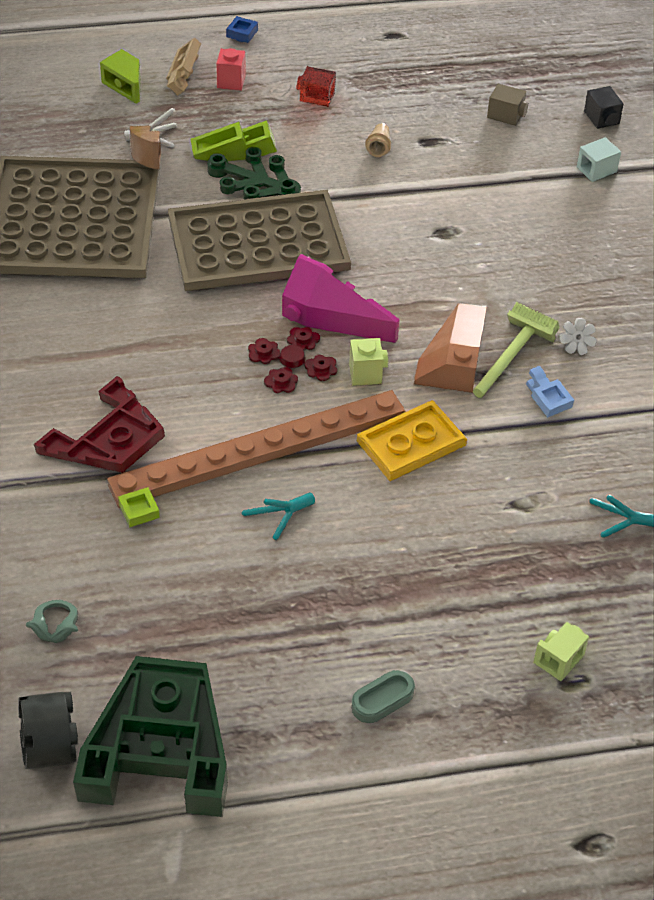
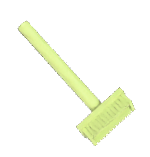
[473,302,560,398]

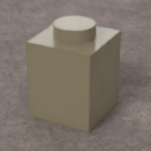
[487,83,529,126]

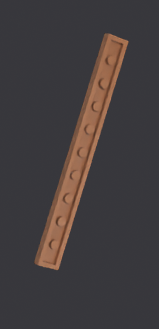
[107,390,405,509]

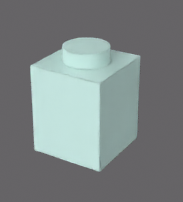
[577,137,621,182]

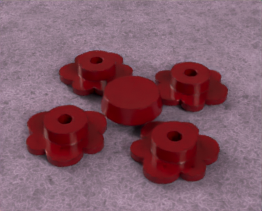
[248,327,337,393]

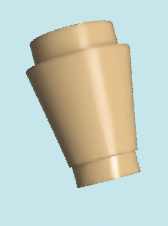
[365,123,391,157]

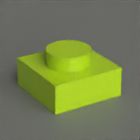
[118,487,160,528]

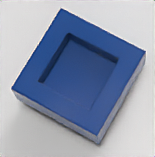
[226,16,258,43]

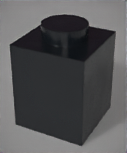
[584,86,624,129]

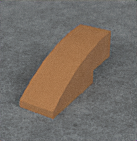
[130,126,161,169]

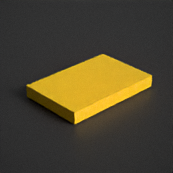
[356,400,467,481]

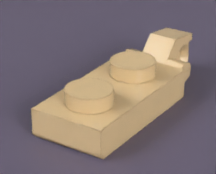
[166,38,201,96]

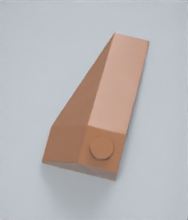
[414,303,487,393]

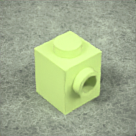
[349,338,388,386]

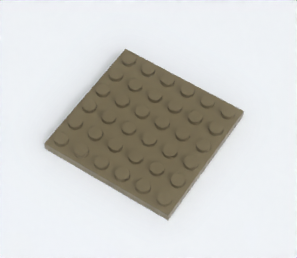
[0,156,160,278]

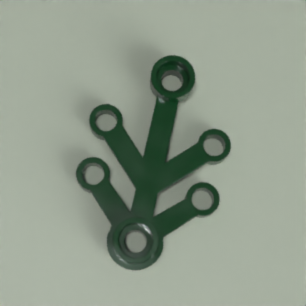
[207,147,301,200]

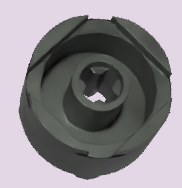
[18,692,78,769]

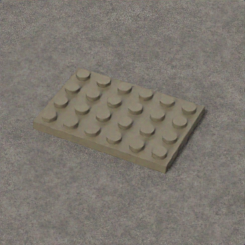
[168,190,351,291]

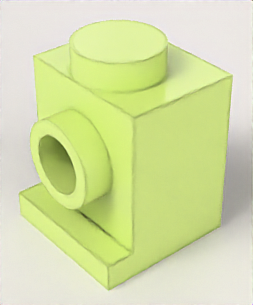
[533,622,589,681]

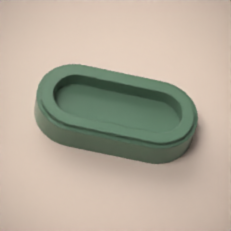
[351,670,415,723]

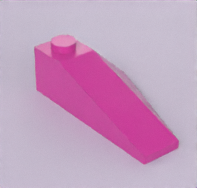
[282,254,400,343]

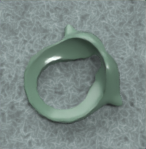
[26,600,78,643]

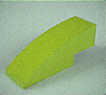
[190,120,277,161]

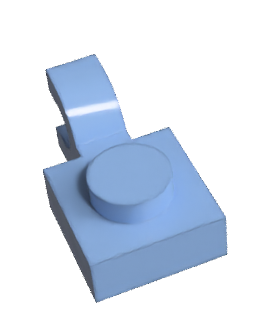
[526,366,574,418]

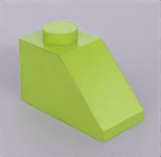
[100,49,141,104]

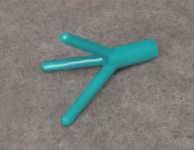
[242,492,315,540]
[589,495,654,538]

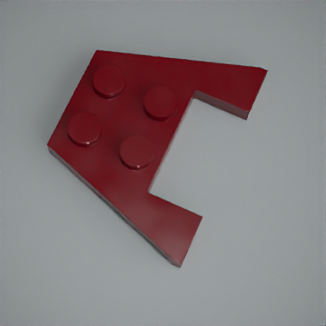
[34,376,165,473]

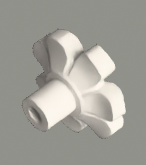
[559,318,597,355]

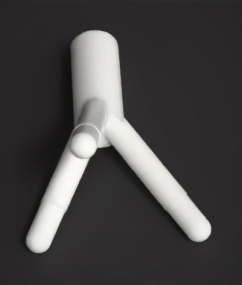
[124,108,177,148]

